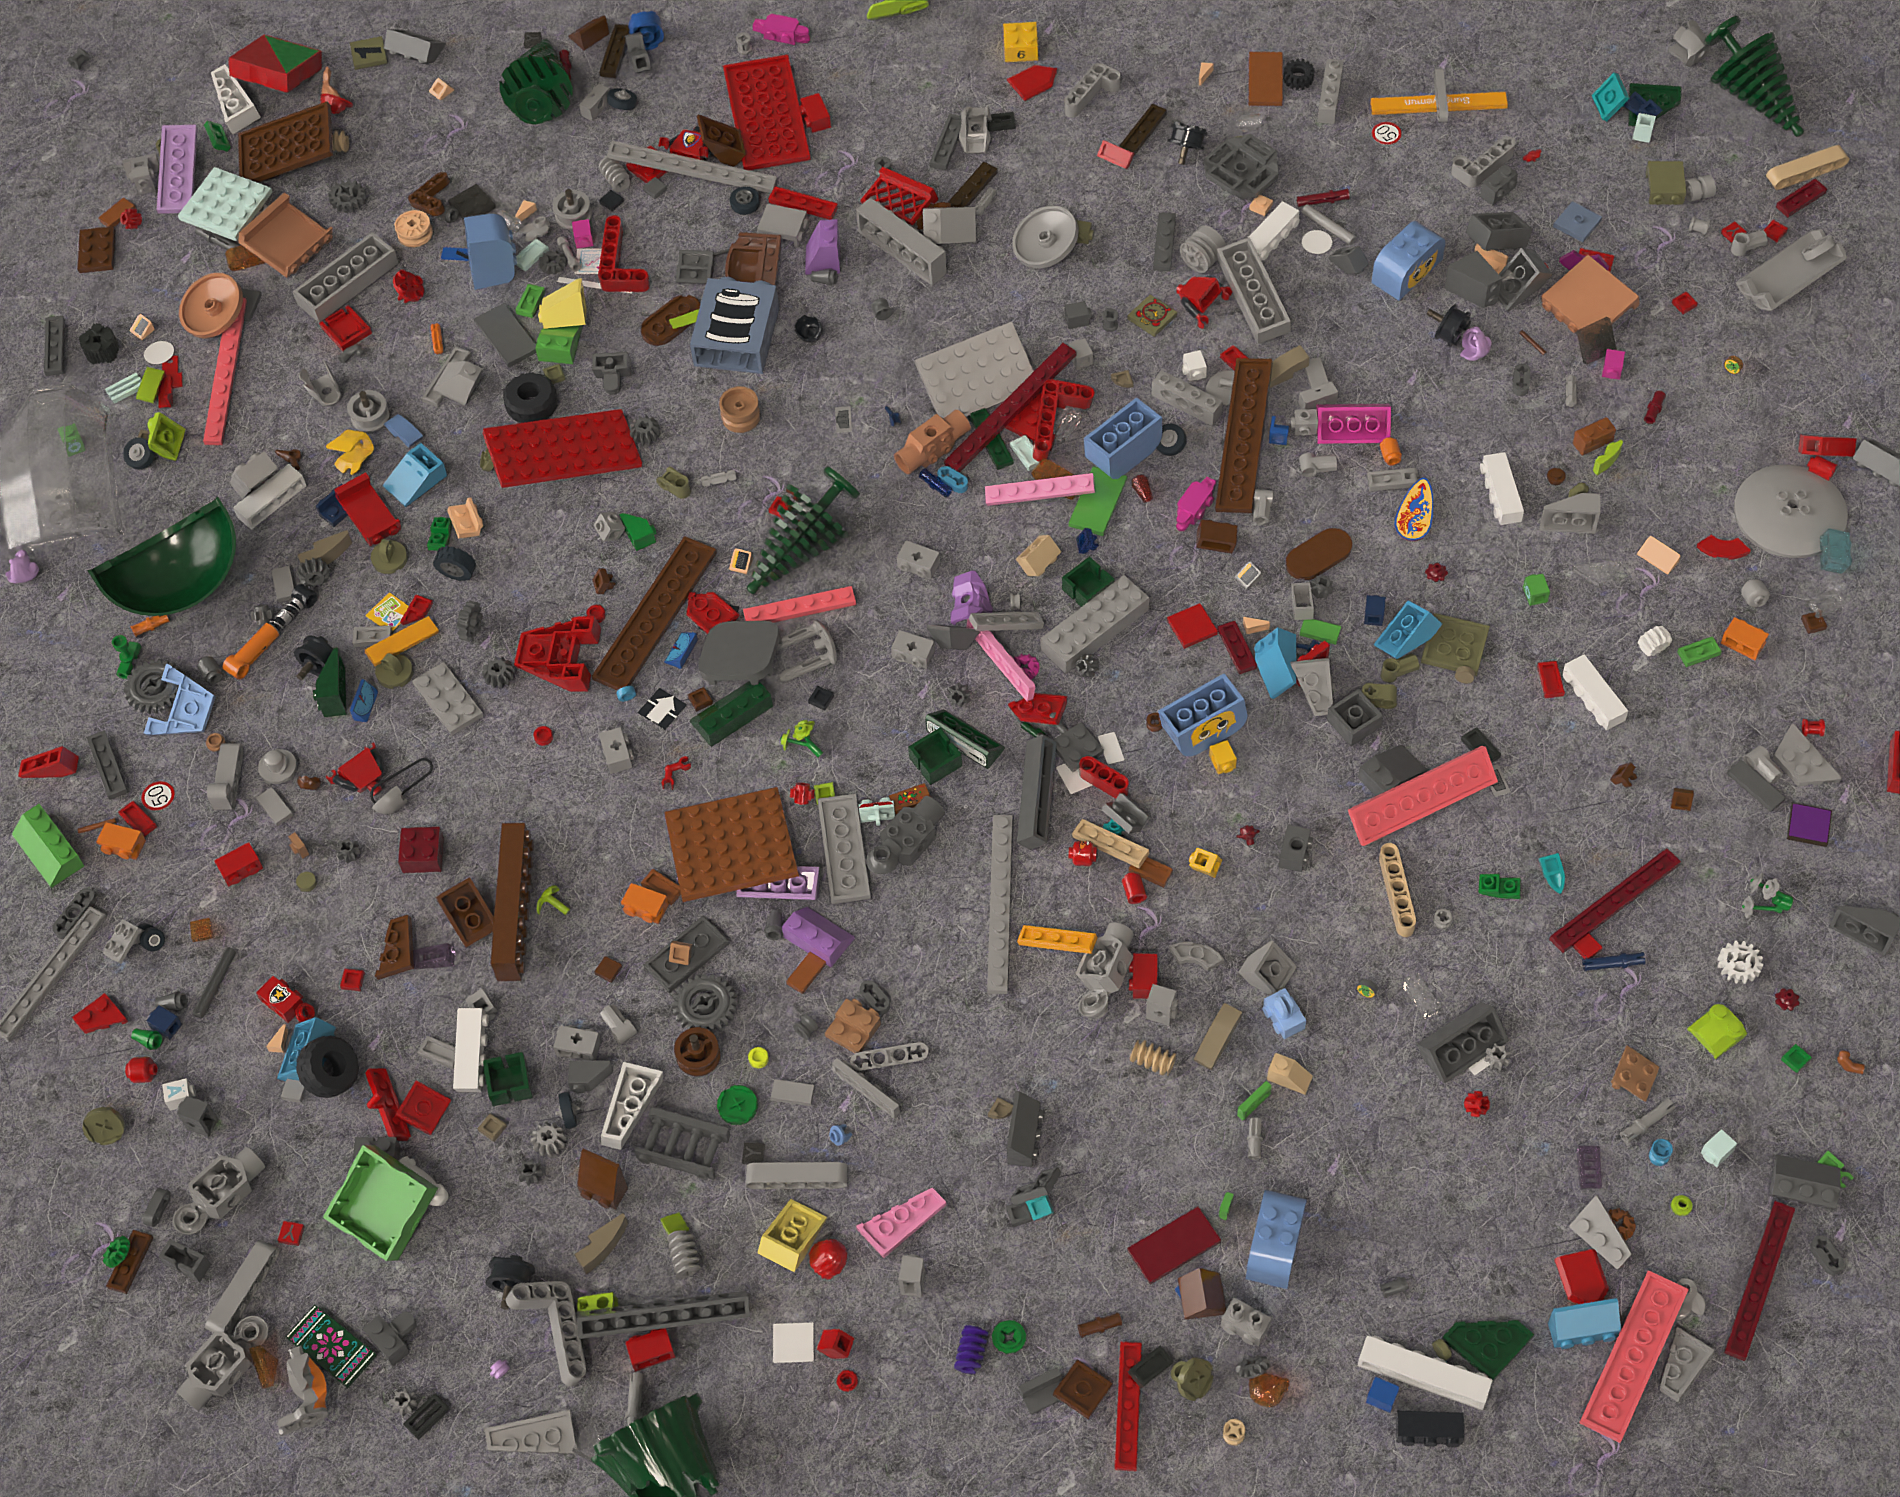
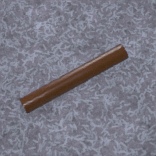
[1519,330,1547,355]

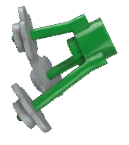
[1742,873,1793,919]

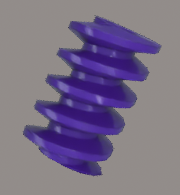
[954,1325,989,1374]

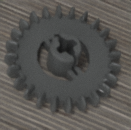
[123,659,184,714]
[672,973,738,1034]

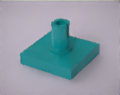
[1592,72,1630,121]

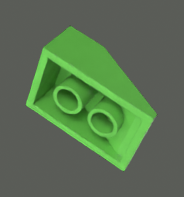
[535,325,583,364]

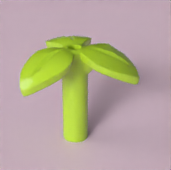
[537,885,570,915]

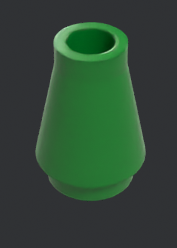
[131,1028,163,1050]

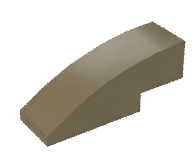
[1269,345,1310,388]
[298,530,352,565]
[1194,1003,1242,1070]
[574,1213,628,1274]

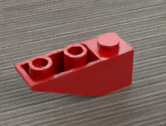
[1798,434,1857,457]

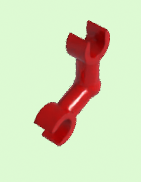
[661,756,691,790]

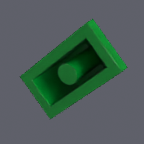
[619,513,657,551]

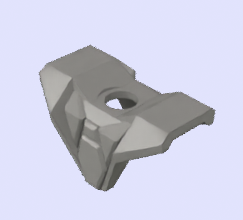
[959,106,992,154]

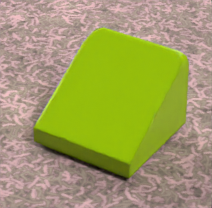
[814,782,835,805]
[660,1213,689,1235]

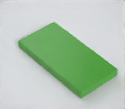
[1069,467,1127,536]

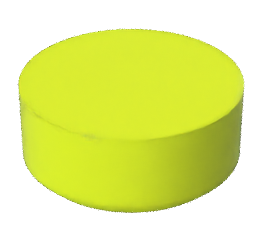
[748,1047,769,1069]

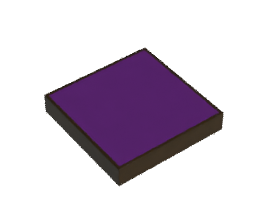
[1787,803,1832,847]

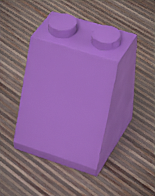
[805,219,840,275]

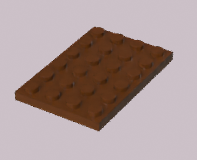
[238,101,333,183]

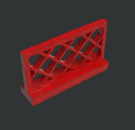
[860,167,938,226]

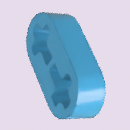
[937,466,968,493]

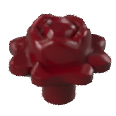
[1425,562,1448,582]
[1236,825,1260,846]
[1775,988,1800,1011]

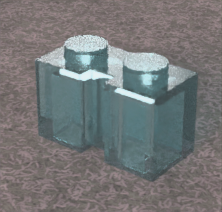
[1820,528,1852,574]

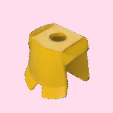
[326,429,374,475]

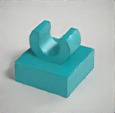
[1026,1195,1054,1221]

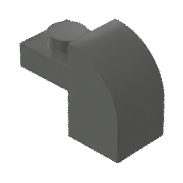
[625,32,651,73]

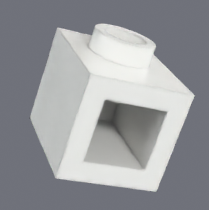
[1182,350,1207,381]

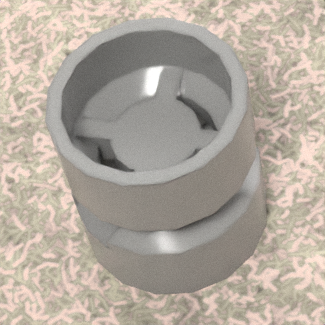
[1685,175,1716,202]

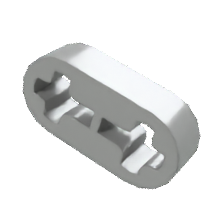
[1802,235,1836,261]

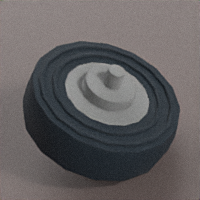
[607,88,637,110]
[1156,423,1186,456]
[123,437,155,470]
[555,1092,580,1129]

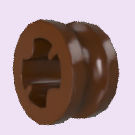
[1146,712,1163,732]

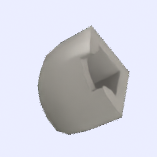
[372,785,408,814]

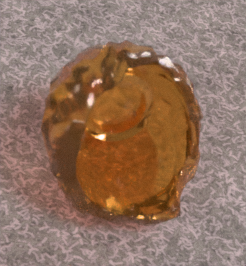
[1249,1373,1290,1408]

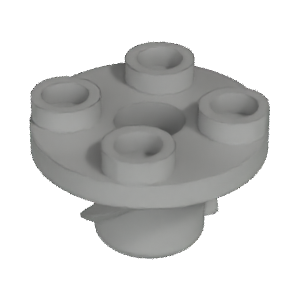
[258,749,297,784]

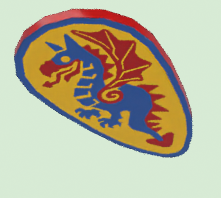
[1394,478,1433,541]

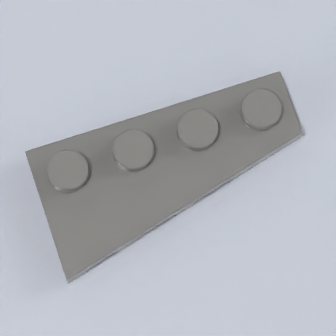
[484,1410,578,1454]

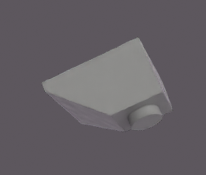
[433,361,482,406]
[1239,941,1297,995]

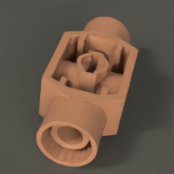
[894,410,971,475]

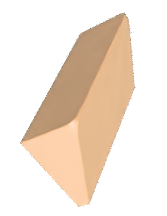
[1637,536,1681,575]

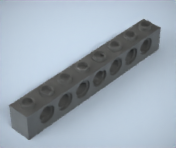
[576,1291,750,1339]

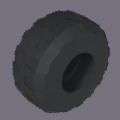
[503,372,558,423]
[296,1035,359,1098]

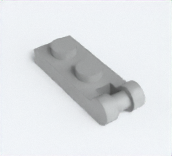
[1367,468,1419,491]

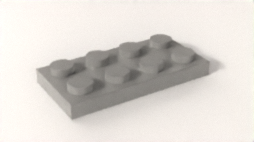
[412,662,484,736]

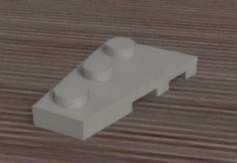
[1290,658,1333,716]
[1569,1195,1633,1270]
[1660,1327,1715,1403]

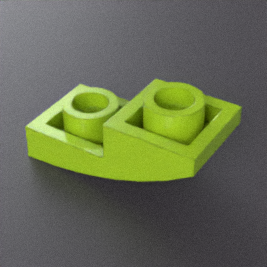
[136,367,165,403]
[1593,440,1623,475]

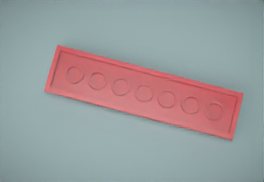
[1348,746,1498,846]
[1580,1270,1689,1443]

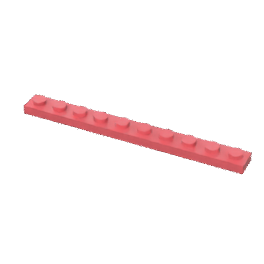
[203,298,247,445]

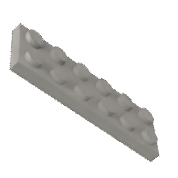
[818,794,871,904]

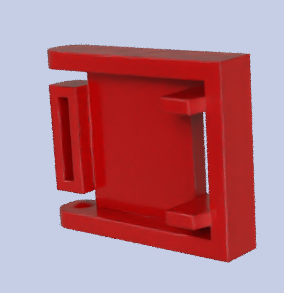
[319,305,372,351]

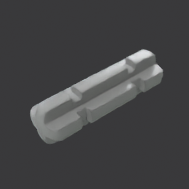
[975,187,996,216]
[1566,375,1577,408]
[701,469,736,487]

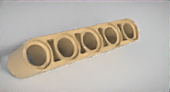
[1766,145,1849,190]
[1379,843,1416,937]

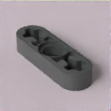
[52,888,97,939]

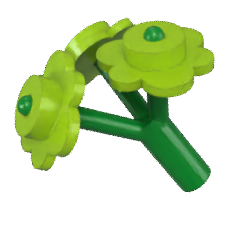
[780,720,823,758]

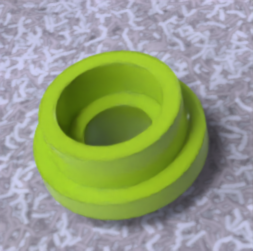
[1671,1195,1693,1216]

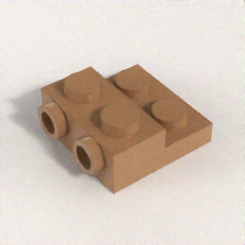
[825,998,881,1053]

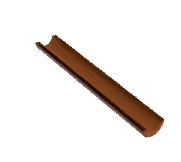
[77,818,116,833]

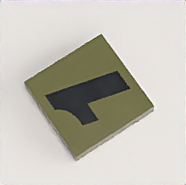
[350,36,387,70]

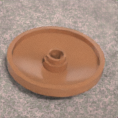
[179,273,243,338]

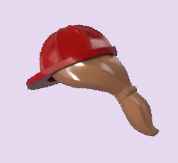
[320,66,353,114]

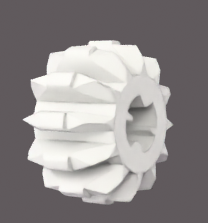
[1638,626,1672,656]

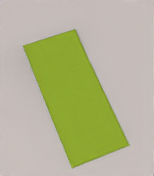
[669,309,699,329]

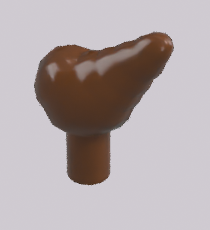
[275,449,302,471]

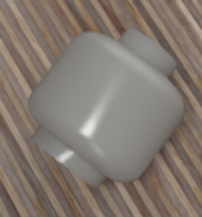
[1741,579,1770,607]

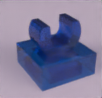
[1076,528,1099,554]

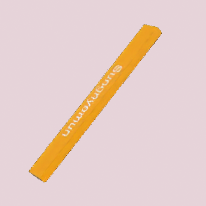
[1370,92,1508,115]

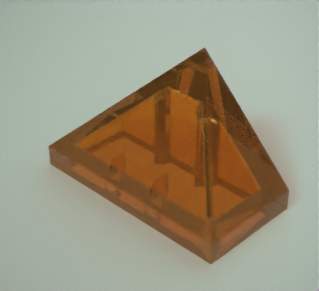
[249,1345,278,1389]

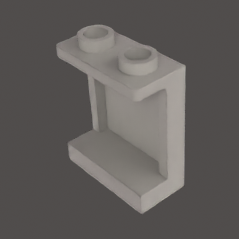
[757,204,809,248]

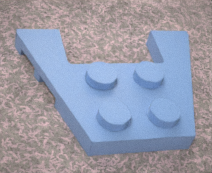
[144,664,216,735]

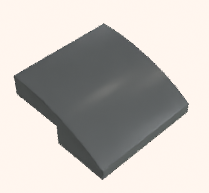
[676,250,714,284]

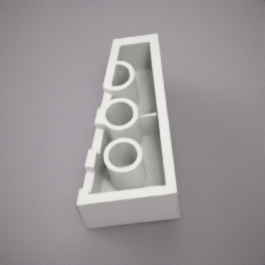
[211,64,261,135]
[601,1062,663,1150]

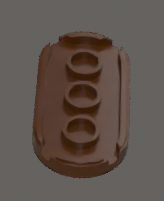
[641,295,700,346]
[1286,528,1352,580]

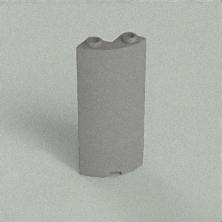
[1735,229,1847,311]

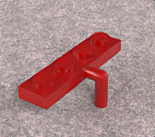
[365,1068,411,1141]

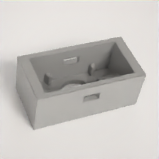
[579,83,610,121]
[1298,381,1338,409]
[1291,583,1314,620]

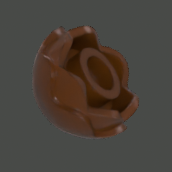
[297,776,321,790]

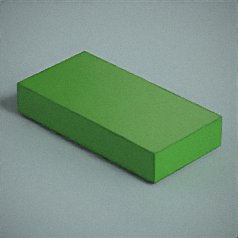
[1299,619,1341,645]
[1237,1081,1272,1121]

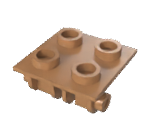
[1611,1046,1660,1102]

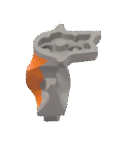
[278,1346,329,1436]

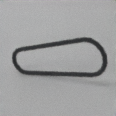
[370,758,433,804]

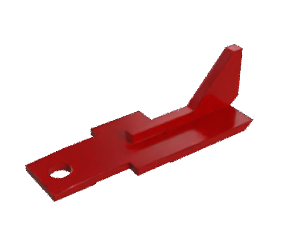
[158,355,183,408]

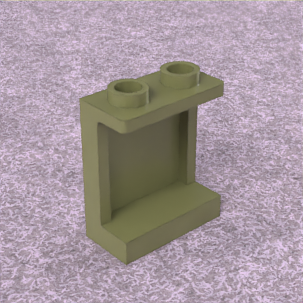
[1645,161,1686,205]

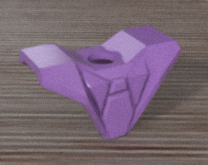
[950,571,993,625]

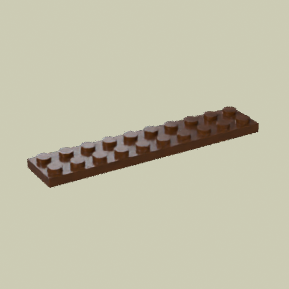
[1215,358,1273,513]
[592,536,717,691]

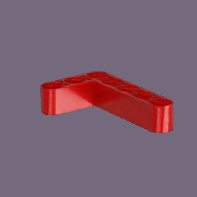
[598,215,650,292]
[1032,379,1095,462]

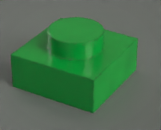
[1781,1044,1812,1073]

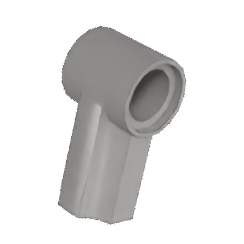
[1731,230,1768,256]
[1299,453,1337,477]
[1253,489,1274,525]
[1743,746,1784,784]
[600,1004,637,1045]

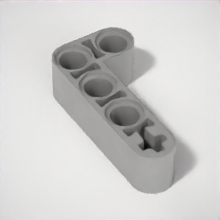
[1064,63,1121,118]
[1451,136,1516,188]
[207,743,243,810]

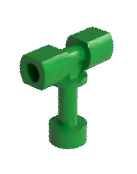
[112,635,142,679]

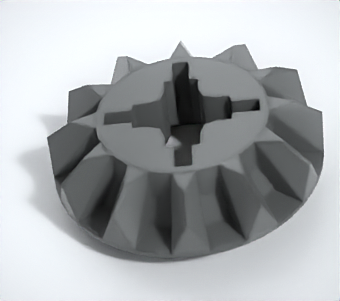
[539,250,566,274]
[1236,1355,1270,1378]

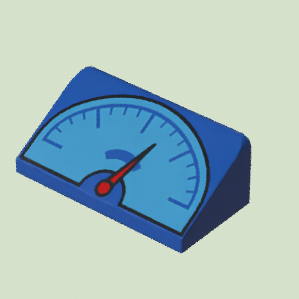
[664,632,698,669]
[350,679,378,722]

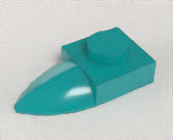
[1539,853,1565,894]

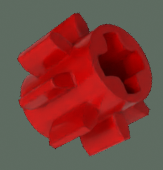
[120,208,142,229]
[790,782,814,805]
[1464,1091,1490,1117]

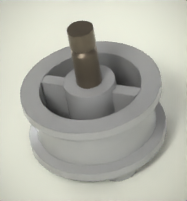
[552,189,592,230]
[347,390,390,432]

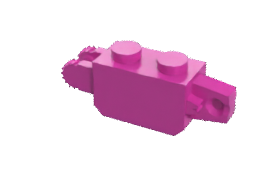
[752,14,810,45]
[1176,477,1216,531]

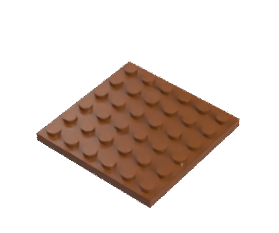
[664,787,799,902]

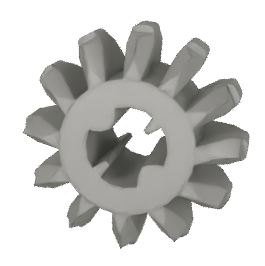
[531,1121,566,1158]

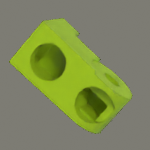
[577,1292,618,1312]

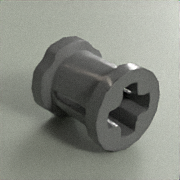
[67,48,90,70]
[1102,308,1118,332]

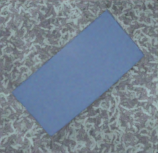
[384,414,423,448]

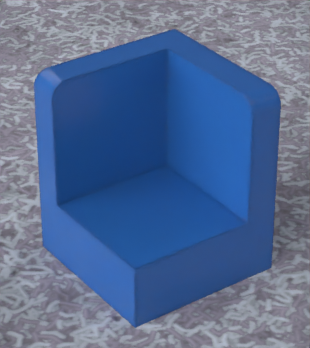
[1269,416,1289,445]
[1366,1377,1399,1413]

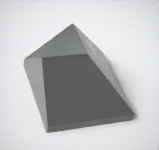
[927,625,980,650]

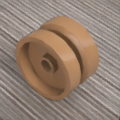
[719,386,761,433]

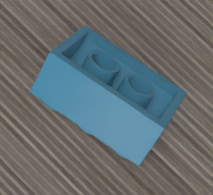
[277,1017,336,1081]
[1548,1298,1621,1349]

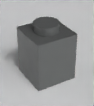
[1065,301,1092,329]

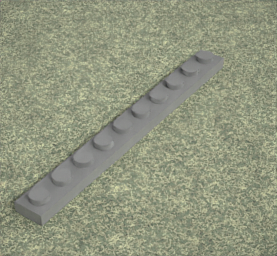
[607,141,777,194]
[987,815,1013,994]

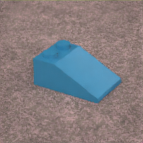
[1374,600,1442,659]
[1254,627,1296,699]

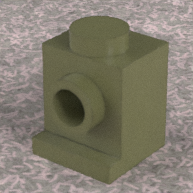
[1076,220,1094,244]

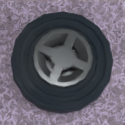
[729,186,760,215]

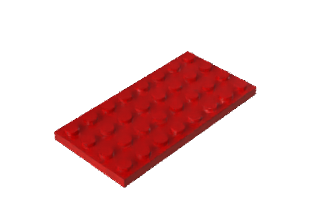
[723,54,811,170]
[483,409,642,488]

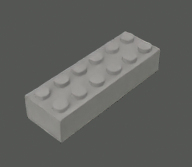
[856,197,947,286]
[293,232,398,323]
[1217,237,1291,344]
[1040,575,1149,674]

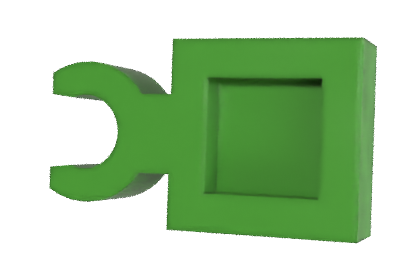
[1816,1151,1853,1189]

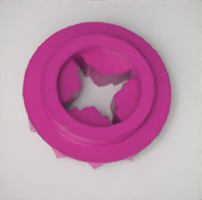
[1014,653,1039,680]

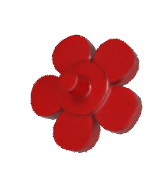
[1523,149,1542,162]

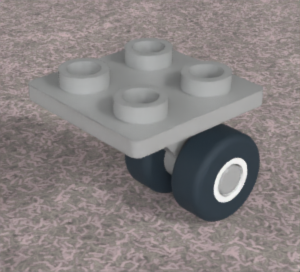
[103,919,165,964]

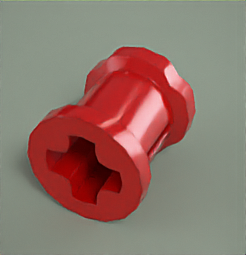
[1801,719,1825,736]

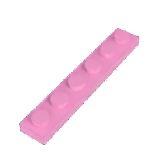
[985,473,1095,506]
[966,619,1035,701]

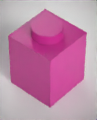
[572,219,594,248]
[1602,349,1625,380]

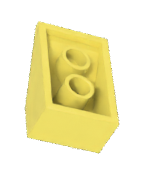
[758,1199,827,1272]

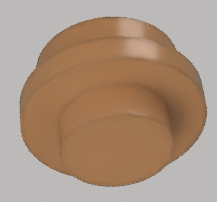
[206,733,225,752]

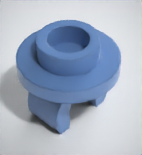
[829,1124,852,1146]

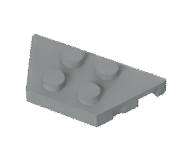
[1773,724,1842,787]

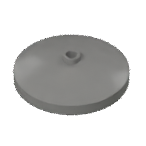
[1012,206,1079,269]

